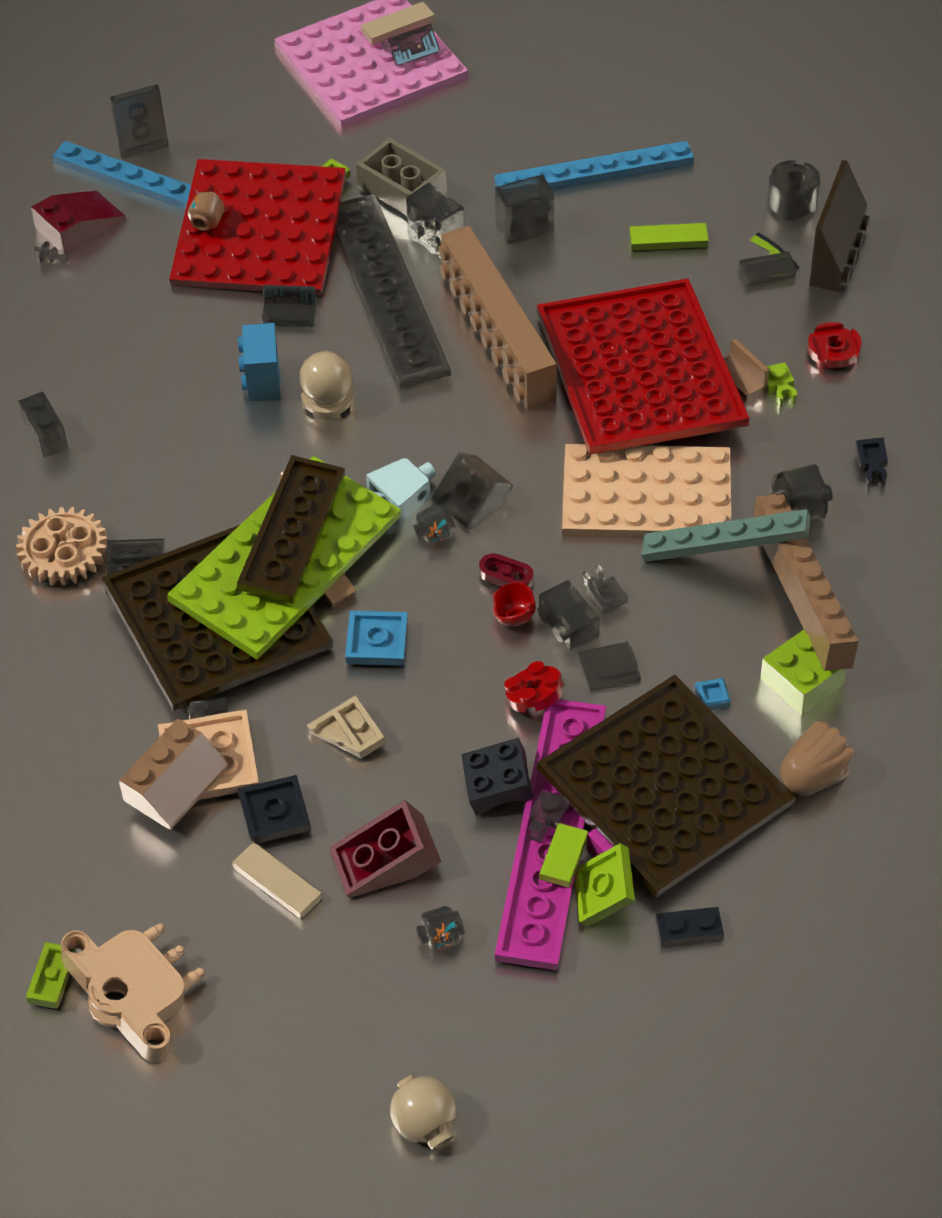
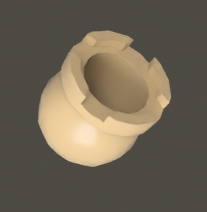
[299,350,355,420]

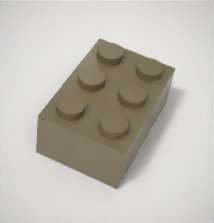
[356,137,447,219]

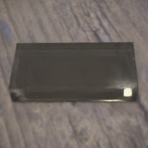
[739,252,797,285]

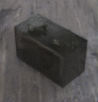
[18,391,69,458]
[537,580,600,651]

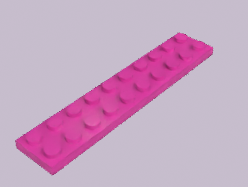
[495,699,606,971]

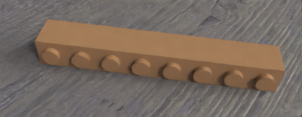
[753,494,859,671]

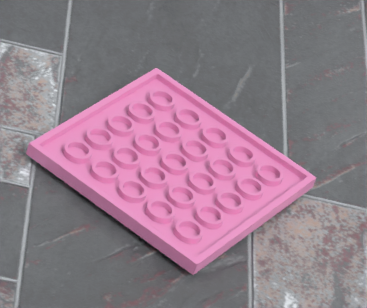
[275,0,468,128]

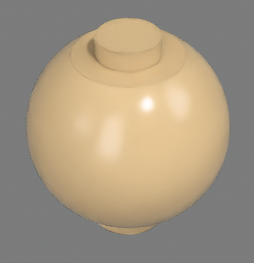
[390,1074,457,1150]

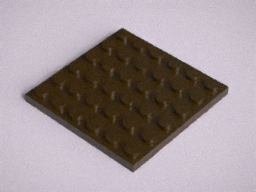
[102,525,333,711]
[536,675,796,898]

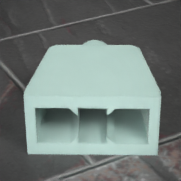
[366,458,436,524]

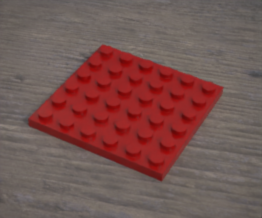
[169,159,346,296]

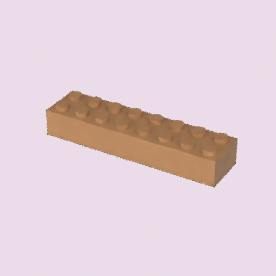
[438,225,556,410]

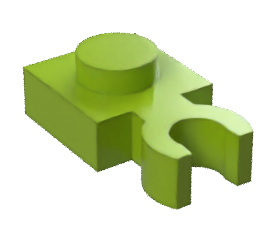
[766,362,797,406]

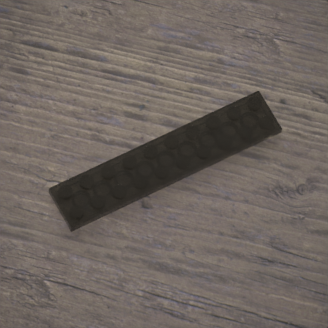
[335,194,451,388]

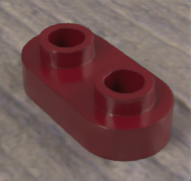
[479,553,534,587]

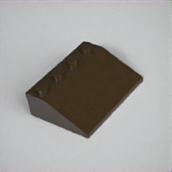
[809,160,870,292]

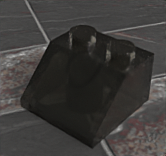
[431,452,514,530]

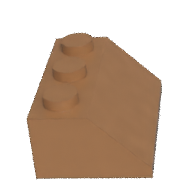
[119,718,229,830]

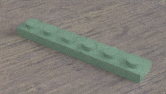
[641,509,811,562]

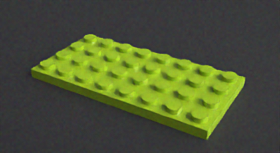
[167,455,401,660]

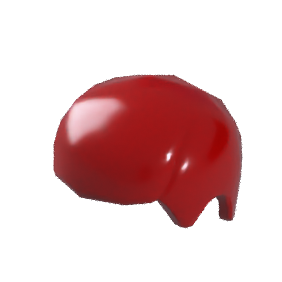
[492,582,536,627]

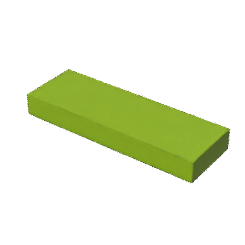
[629,223,709,251]

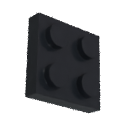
[238,775,311,844]

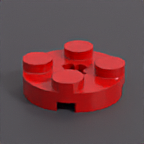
[807,322,862,370]
[504,661,565,713]

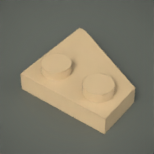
[307,695,387,758]

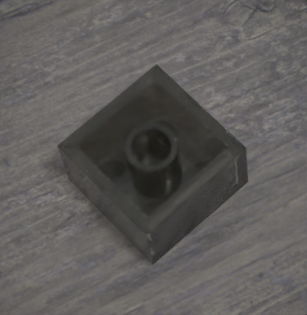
[495,174,554,245]
[406,182,465,258]

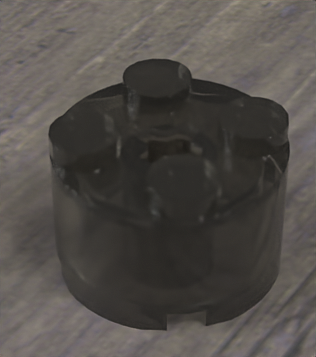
[767,160,820,221]
[771,464,833,522]

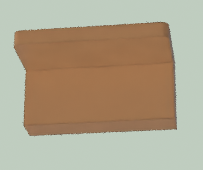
[724,339,769,403]

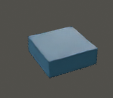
[694,678,731,711]

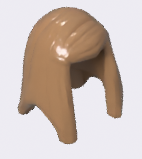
[780,720,855,797]

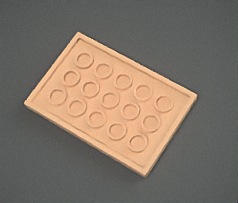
[562,444,731,538]

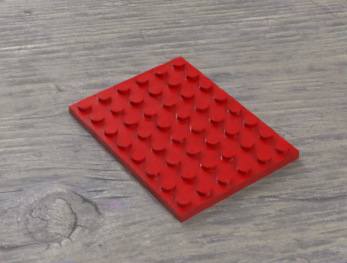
[537,278,750,455]

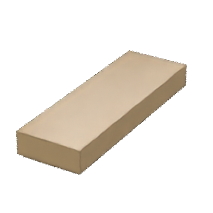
[361,2,435,45]
[232,842,322,919]

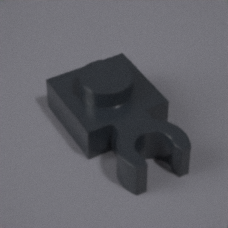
[855,437,888,486]

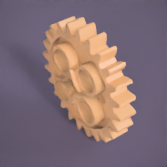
[16,507,109,586]

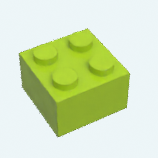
[760,630,847,716]

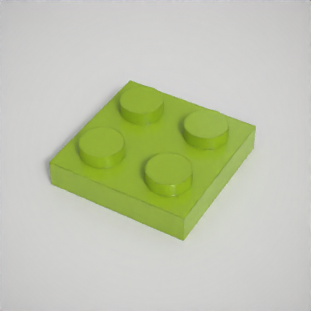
[575,843,635,927]

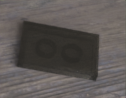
[109,84,169,159]

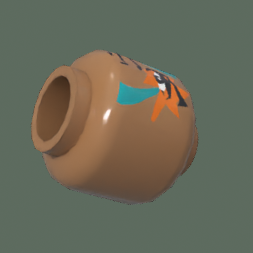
[187,192,225,231]

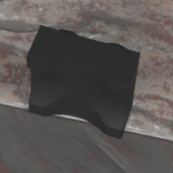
[461,737,534,815]

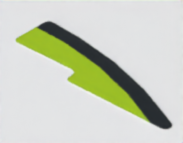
[750,232,799,269]

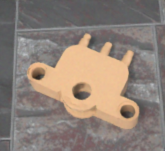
[61,923,205,1063]

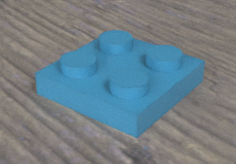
[345,611,408,666]

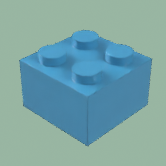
[238,323,281,401]

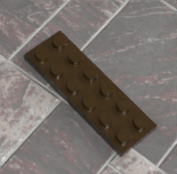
[237,455,345,604]

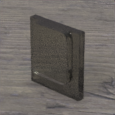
[578,641,641,692]

